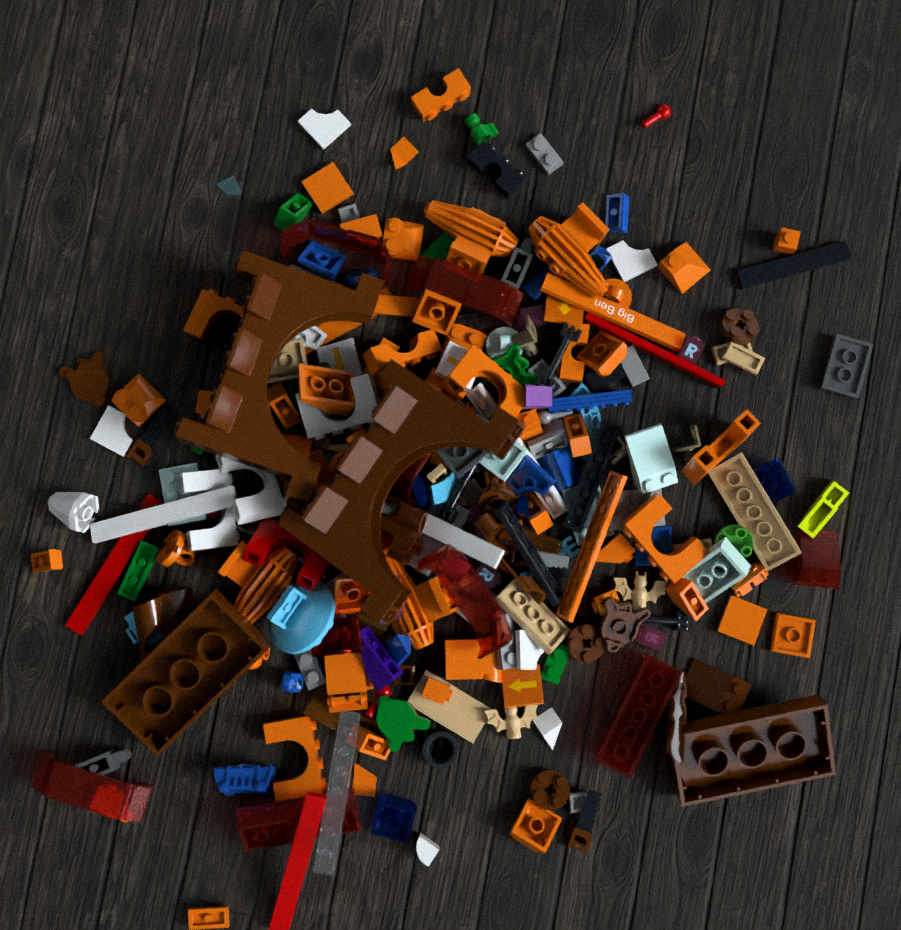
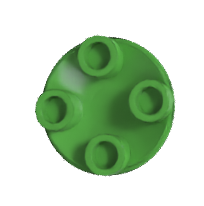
[715,524,754,558]

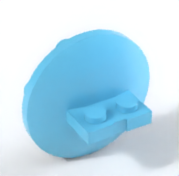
[266,581,335,654]

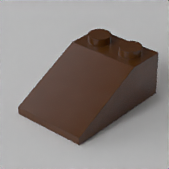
[685,658,752,714]

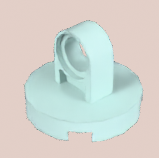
[486,327,523,359]

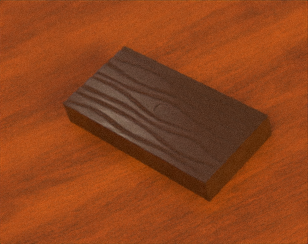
[101,589,272,757]
[665,694,836,807]

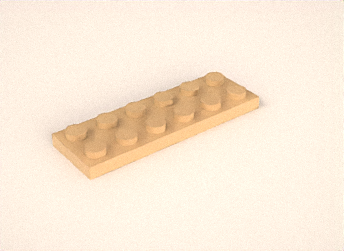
[708,452,802,571]

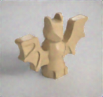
[613,571,668,610]
[483,705,538,739]

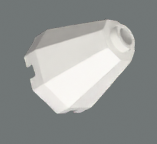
[48,492,99,533]

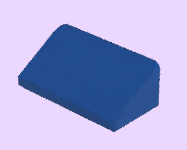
[605,193,629,233]
[521,266,563,302]
[384,634,411,666]

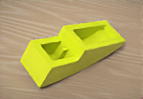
[798,480,849,538]

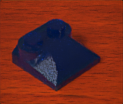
[753,457,797,503]
[406,468,431,509]
[370,794,417,843]

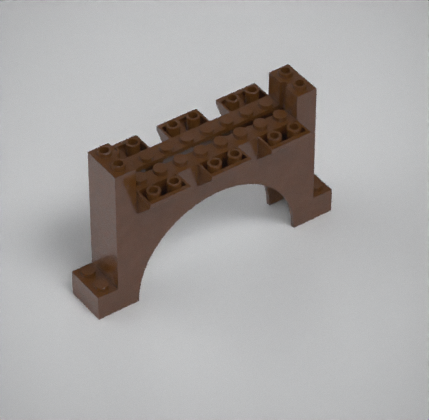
[174,250,384,506]
[278,359,526,625]

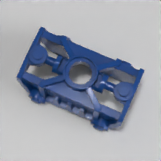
[214,764,276,796]

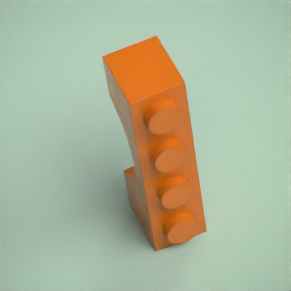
[362,330,442,376]

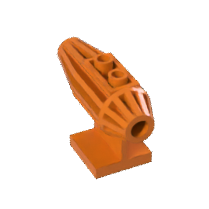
[423,200,519,283]
[528,202,610,298]
[218,539,299,624]
[385,554,461,650]

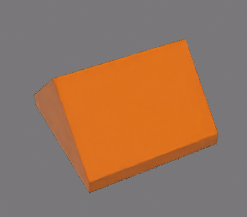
[412,289,462,336]

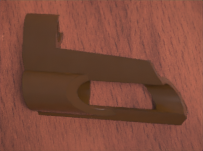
[380,494,429,565]
[472,511,546,604]
[132,586,195,661]

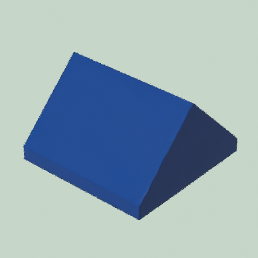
[297,241,346,282]
[536,446,582,492]

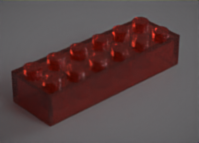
[593,652,683,778]
[237,788,362,851]

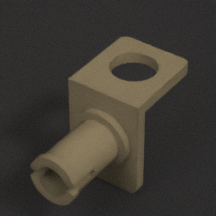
[512,315,538,357]
[672,424,701,465]
[609,437,628,465]

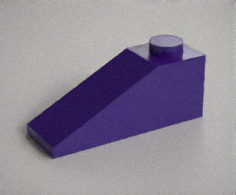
[356,626,403,691]

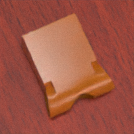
[444,635,502,683]

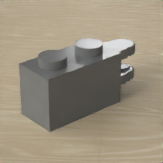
[500,238,533,294]
[71,749,132,786]

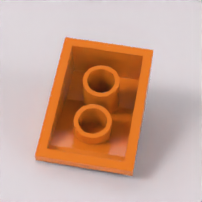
[297,364,356,416]

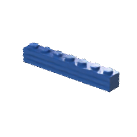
[547,390,632,414]

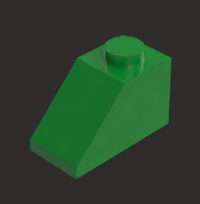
[273,193,314,235]

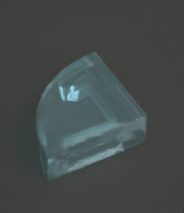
[217,176,243,196]

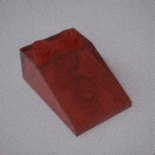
[794,528,841,589]
[311,612,363,657]

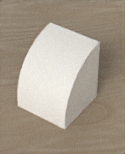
[416,833,439,866]

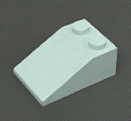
[624,423,678,495]
[683,537,751,603]

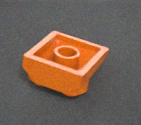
[381,218,424,262]
[439,323,487,360]
[575,330,627,377]
[111,374,166,427]
[332,577,371,613]
[510,798,562,854]

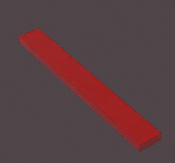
[584,312,726,388]
[65,494,164,635]
[268,791,327,930]

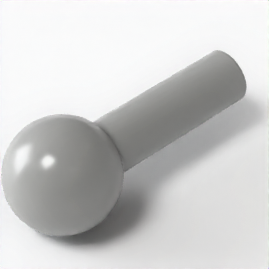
[538,410,573,425]

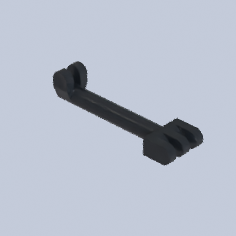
[540,322,582,387]
[435,464,482,523]
[642,611,689,631]

